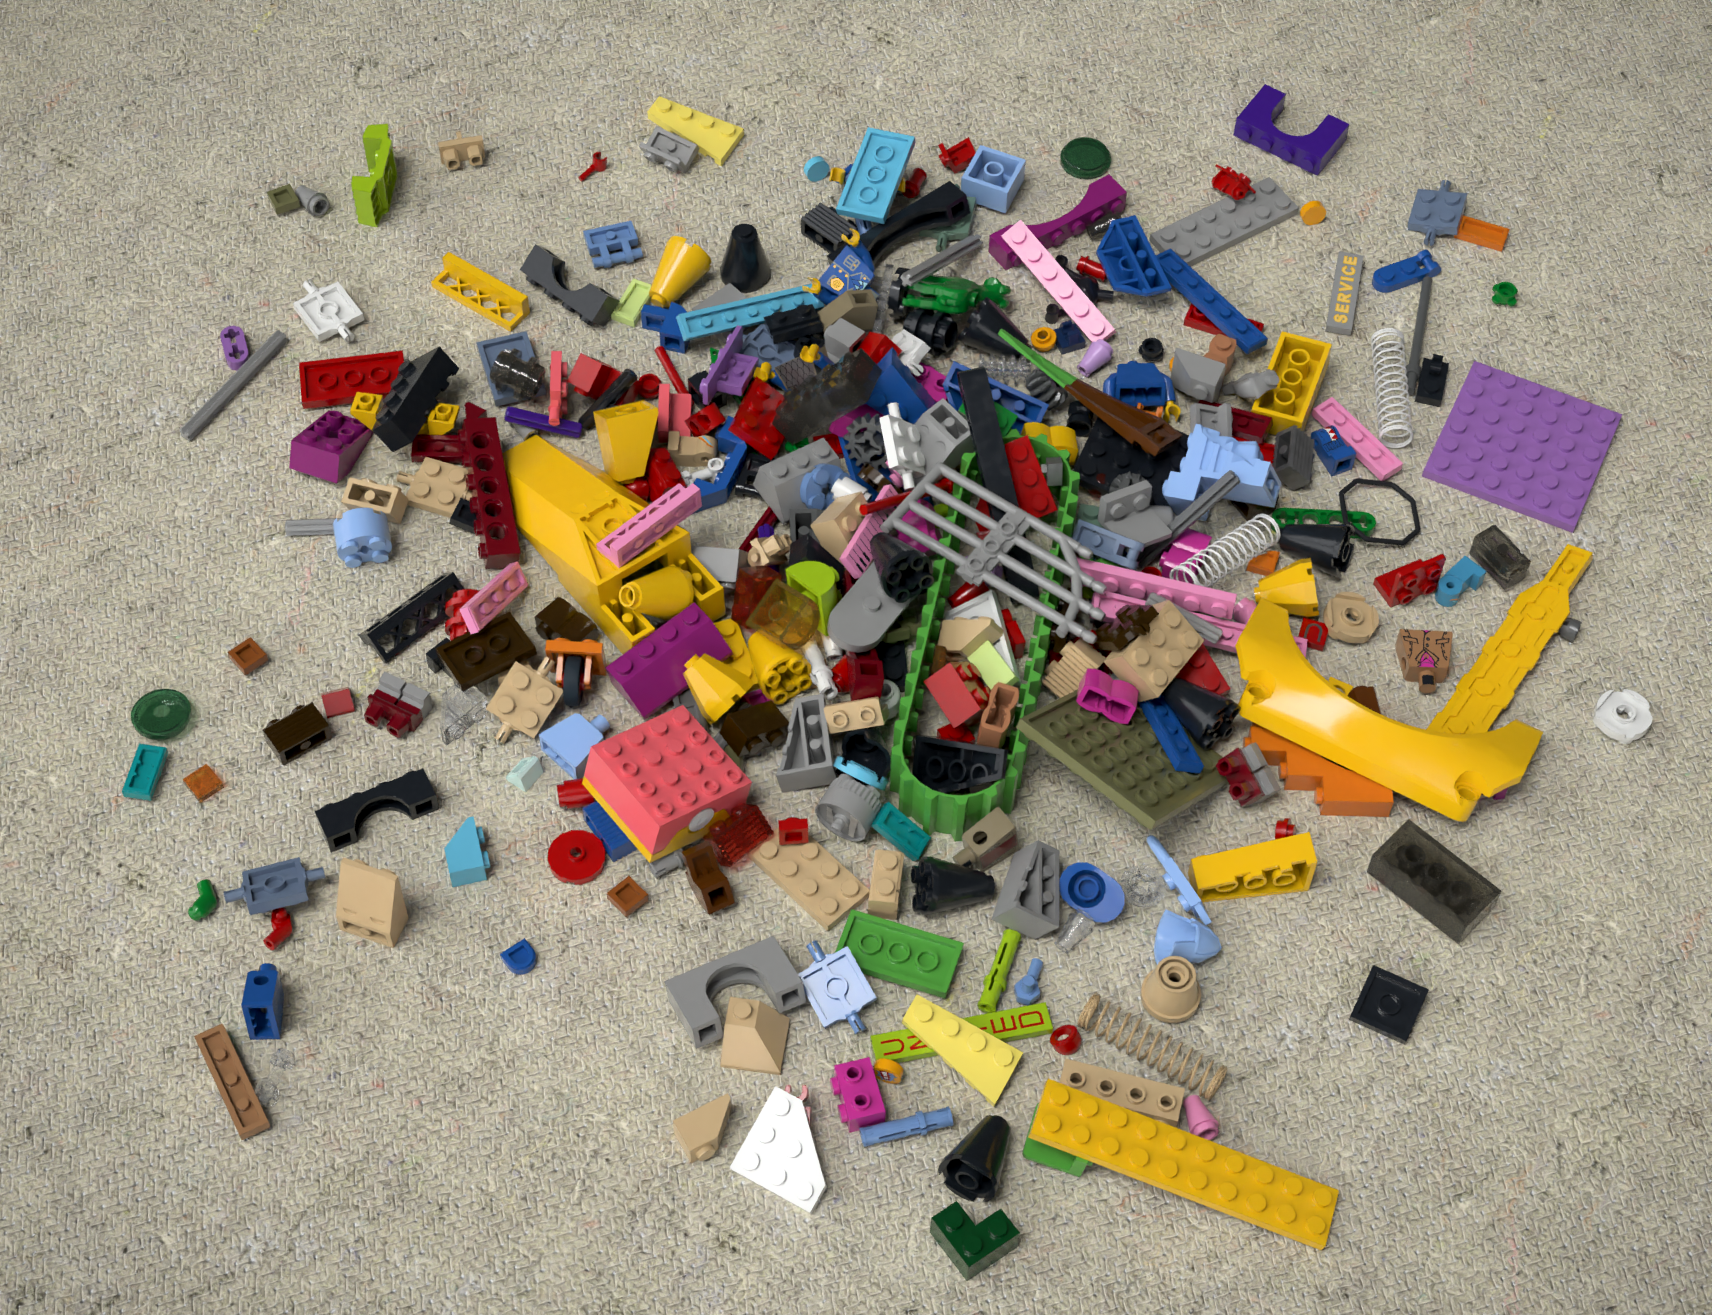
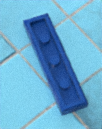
[1137,694,1204,774]

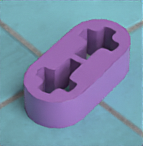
[220,326,250,371]

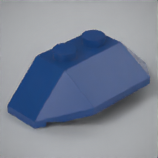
[1096,215,1172,297]
[943,361,1049,435]

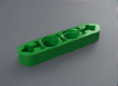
[1270,508,1376,539]

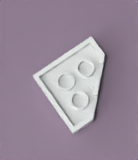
[730,1086,827,1214]

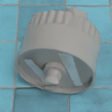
[815,774,882,841]

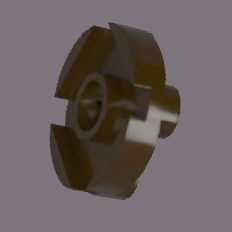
[857,462,904,494]

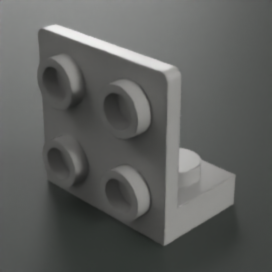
[1097,480,1172,553]

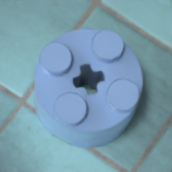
[333,508,392,568]

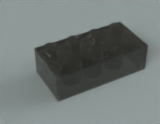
[772,348,882,446]
[1367,819,1502,944]

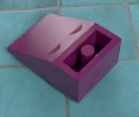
[289,410,374,483]

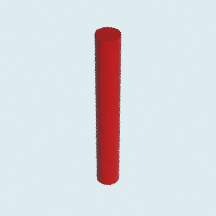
[655,346,694,407]

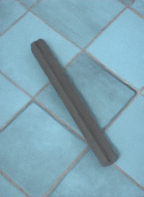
[1137,470,1240,568]

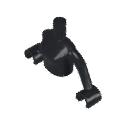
[1045,255,1114,324]

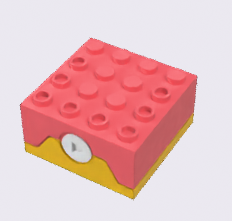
[582,705,752,863]

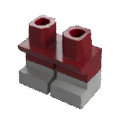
[364,671,433,738]
[1216,742,1281,806]

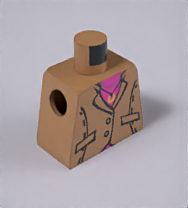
[1395,629,1453,693]

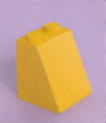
[593,400,659,484]

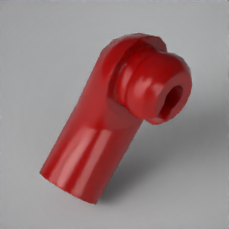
[263,907,292,950]

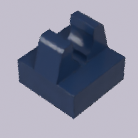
[1054,320,1086,355]

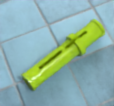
[977,929,1022,1013]

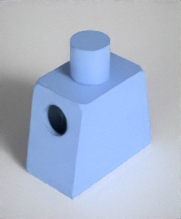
[539,713,610,779]

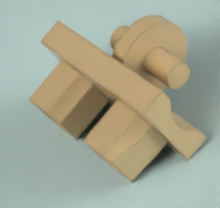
[438,131,485,170]
[747,534,792,569]

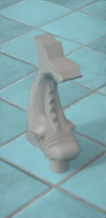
[1221,369,1279,399]

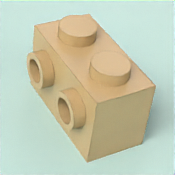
[341,477,409,524]

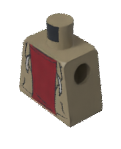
[952,806,1020,872]

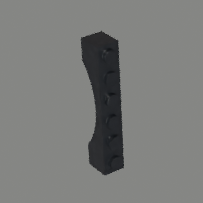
[827,181,971,265]

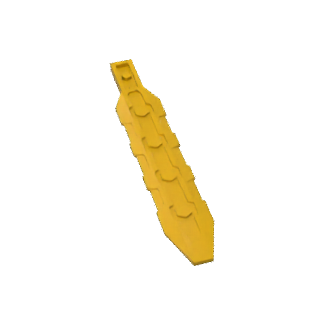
[1426,544,1593,734]

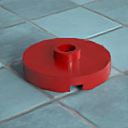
[548,830,606,885]

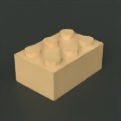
[1104,600,1204,702]

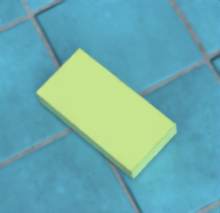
[611,278,651,327]
[967,640,1019,690]

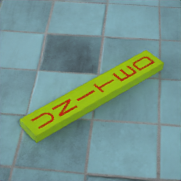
[870,1002,1053,1063]

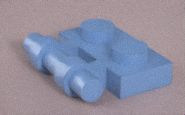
[583,221,643,268]

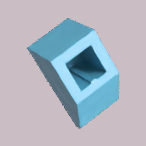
[444,816,490,887]

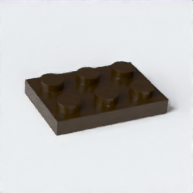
[435,611,537,692]

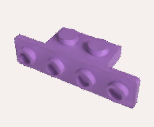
[700,325,759,405]

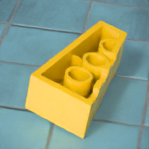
[1188,832,1317,902]

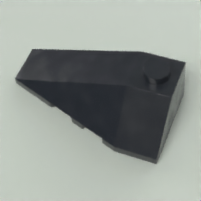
[912,735,1008,793]

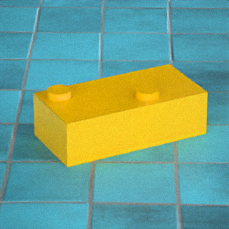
[1251,331,1332,435]

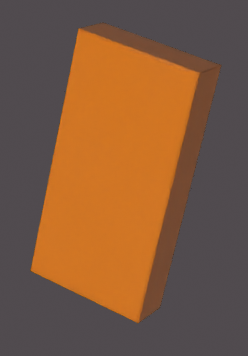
[1454,215,1509,252]

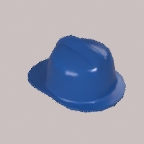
[1059,862,1125,923]

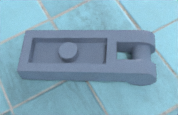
[1072,519,1145,570]

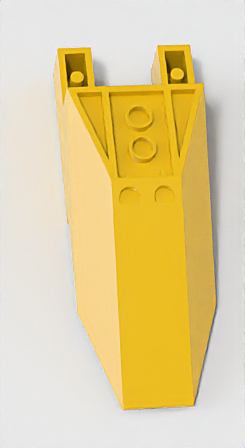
[502,435,726,654]

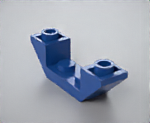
[691,416,747,515]

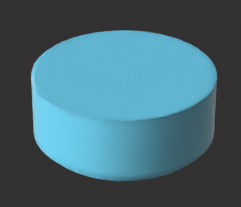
[804,156,829,182]

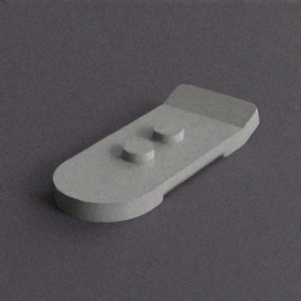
[827,561,933,653]

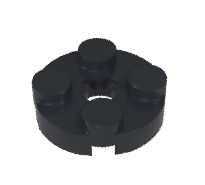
[888,267,914,319]

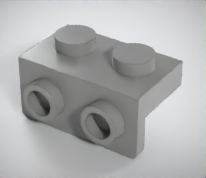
[639,126,700,173]
[1190,403,1233,437]

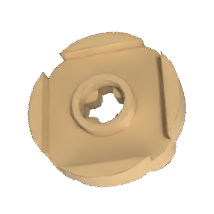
[1323,592,1379,643]

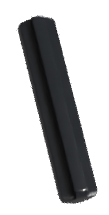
[578,368,638,430]

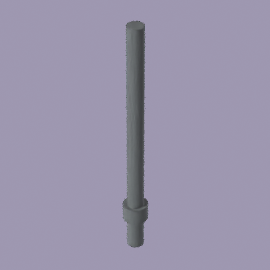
[1405,276,1433,395]

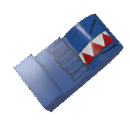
[1311,425,1356,477]

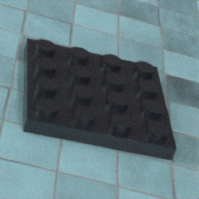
[1073,417,1189,506]

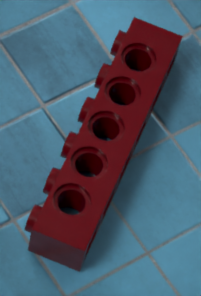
[458,417,521,569]

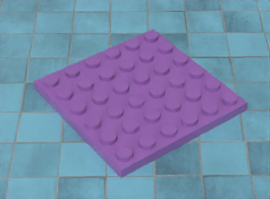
[1422,361,1622,533]

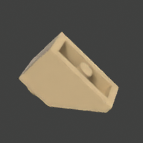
[673,1093,731,1163]

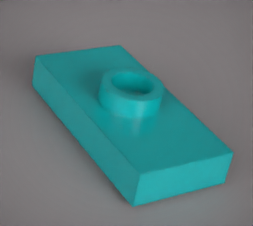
[122,743,168,801]
[871,802,931,861]

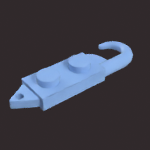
[1146,835,1212,925]

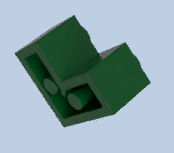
[930,1201,1020,1281]

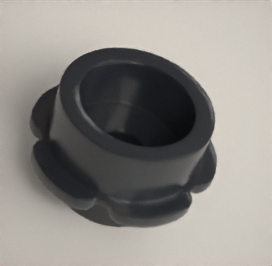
[1138,338,1164,361]

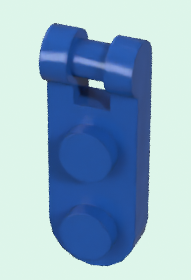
[1372,249,1442,293]

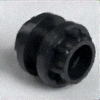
[903,308,958,356]

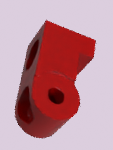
[684,402,726,437]

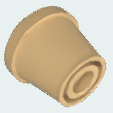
[1140,956,1201,1023]

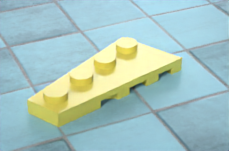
[647,96,744,166]
[902,994,1023,1107]

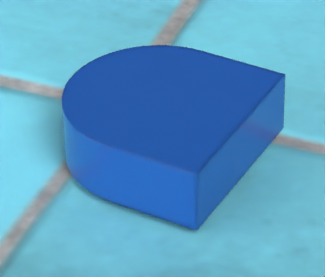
[500,938,536,975]

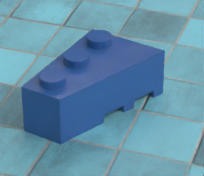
[860,347,936,424]

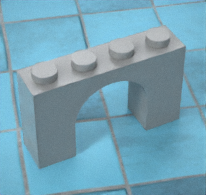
[664,936,806,1049]

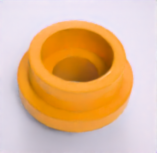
[1031,327,1057,352]

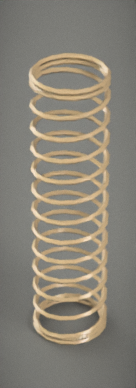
[1077,993,1227,1101]

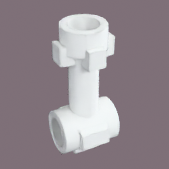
[680,458,725,487]

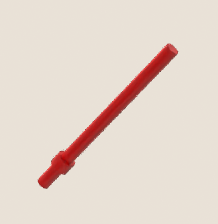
[859,478,954,515]

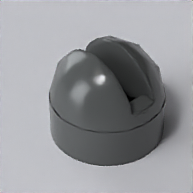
[1559,618,1582,642]

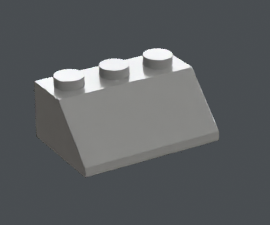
[753,438,842,525]

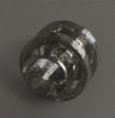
[489,348,546,401]

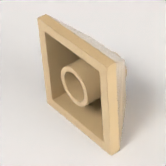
[720,997,790,1075]

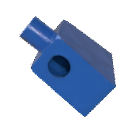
[241,963,284,1040]

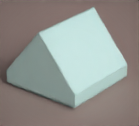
[506,756,544,792]

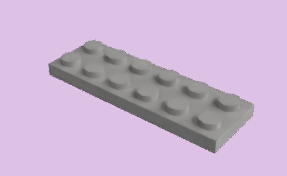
[1149,177,1299,267]

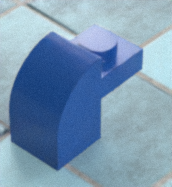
[641,302,690,354]

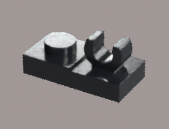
[1414,354,1449,407]

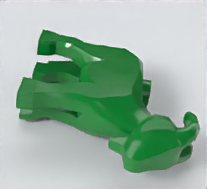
[902,274,1011,314]

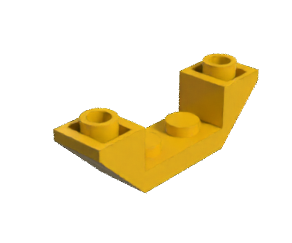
[350,392,460,435]

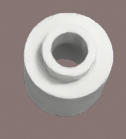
[831,476,873,503]

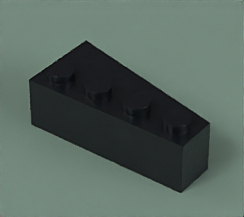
[372,346,460,452]

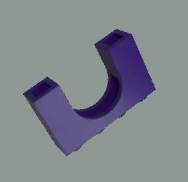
[1233,84,1349,176]

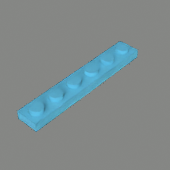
[676,284,824,341]

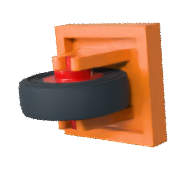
[545,638,607,706]

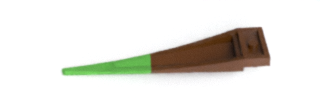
[998,329,1182,456]

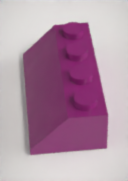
[605,602,733,720]

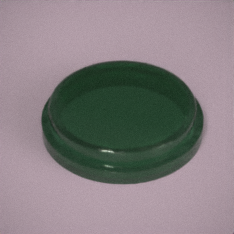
[1060,137,1111,180]
[131,689,192,741]

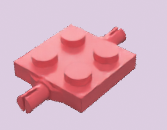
[548,351,568,426]

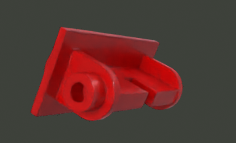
[1211,164,1256,200]

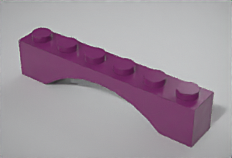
[988,174,1127,270]

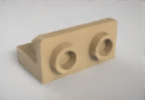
[824,697,889,734]

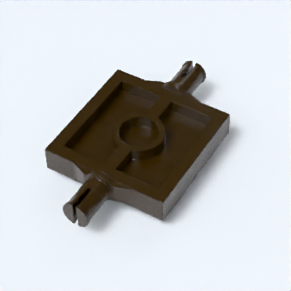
[1093,605,1159,651]

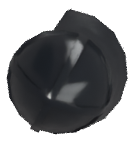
[836,726,891,785]

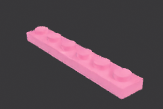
[1001,220,1116,343]
[1070,557,1237,620]

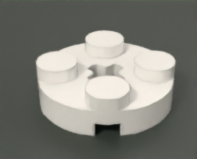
[1593,689,1652,744]

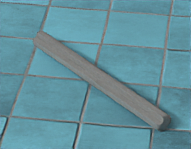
[900,234,982,287]
[180,330,287,441]

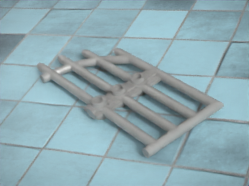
[880,461,1107,644]

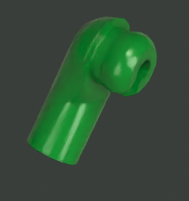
[188,879,217,921]

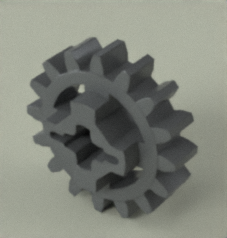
[843,413,888,471]

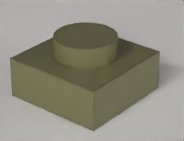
[267,184,300,215]

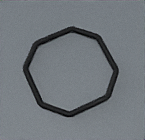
[1339,478,1421,546]

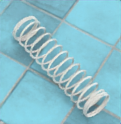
[1371,328,1413,448]
[1169,514,1280,587]

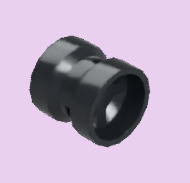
[1066,400,1094,437]

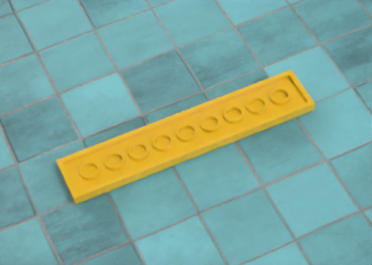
[1028,1078,1339,1250]

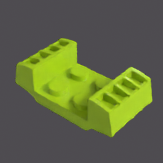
[351,124,398,227]

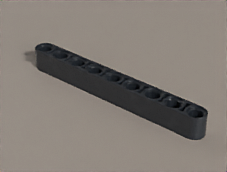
[957,366,1039,605]

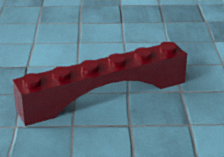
[841,570,884,701]

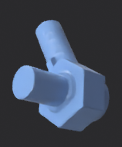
[1014,958,1043,1006]

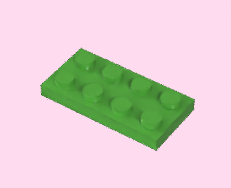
[835,909,964,999]

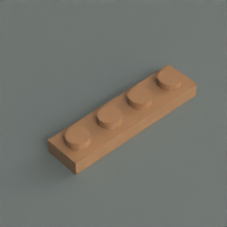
[194,1023,270,1140]

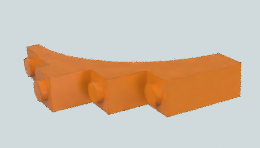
[1243,722,1394,817]

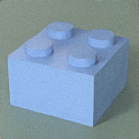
[961,145,1026,213]

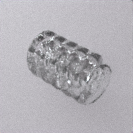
[978,354,1031,387]

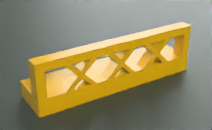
[431,252,530,332]

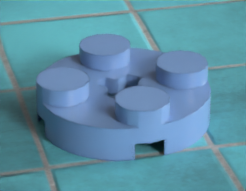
[800,463,851,511]

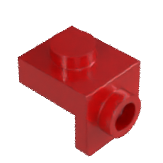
[938,137,977,174]

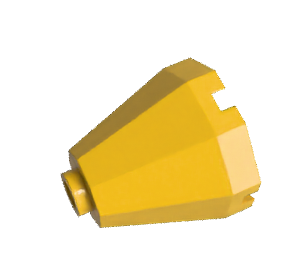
[1254,558,1319,617]
[683,653,755,725]

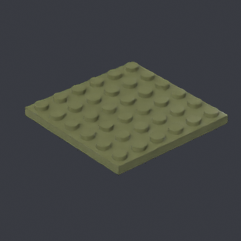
[1016,673,1229,830]

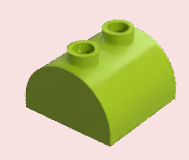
[785,561,842,636]

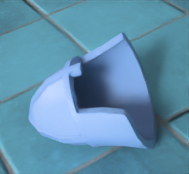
[1154,910,1221,965]

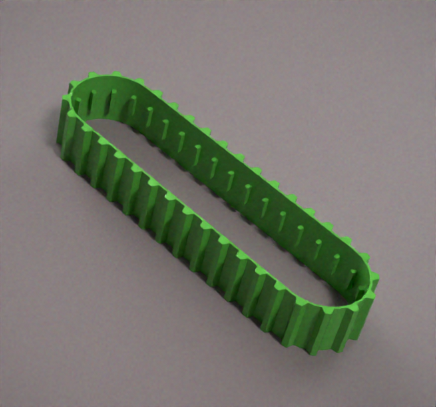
[889,429,1080,841]

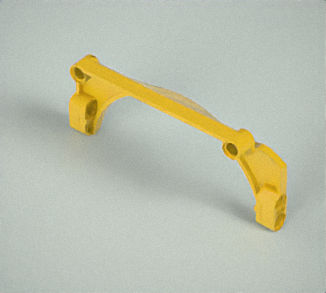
[1235,598,1543,822]

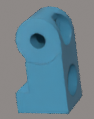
[1435,556,1486,607]

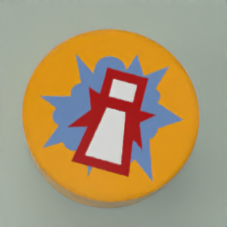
[873,1058,904,1084]

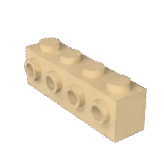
[1059,1058,1185,1127]

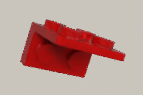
[1373,554,1446,608]

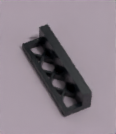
[359,572,464,662]

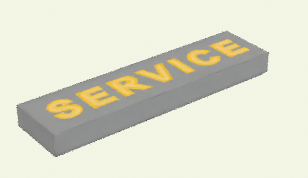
[1325,251,1364,336]

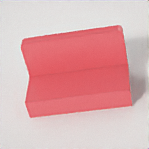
[658,384,692,443]

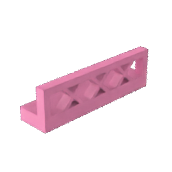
[596,483,702,568]

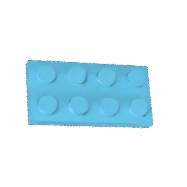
[836,127,916,224]

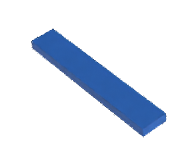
[1156,248,1268,355]

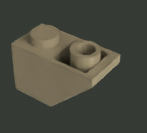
[818,289,878,333]

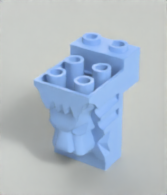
[1162,424,1282,521]

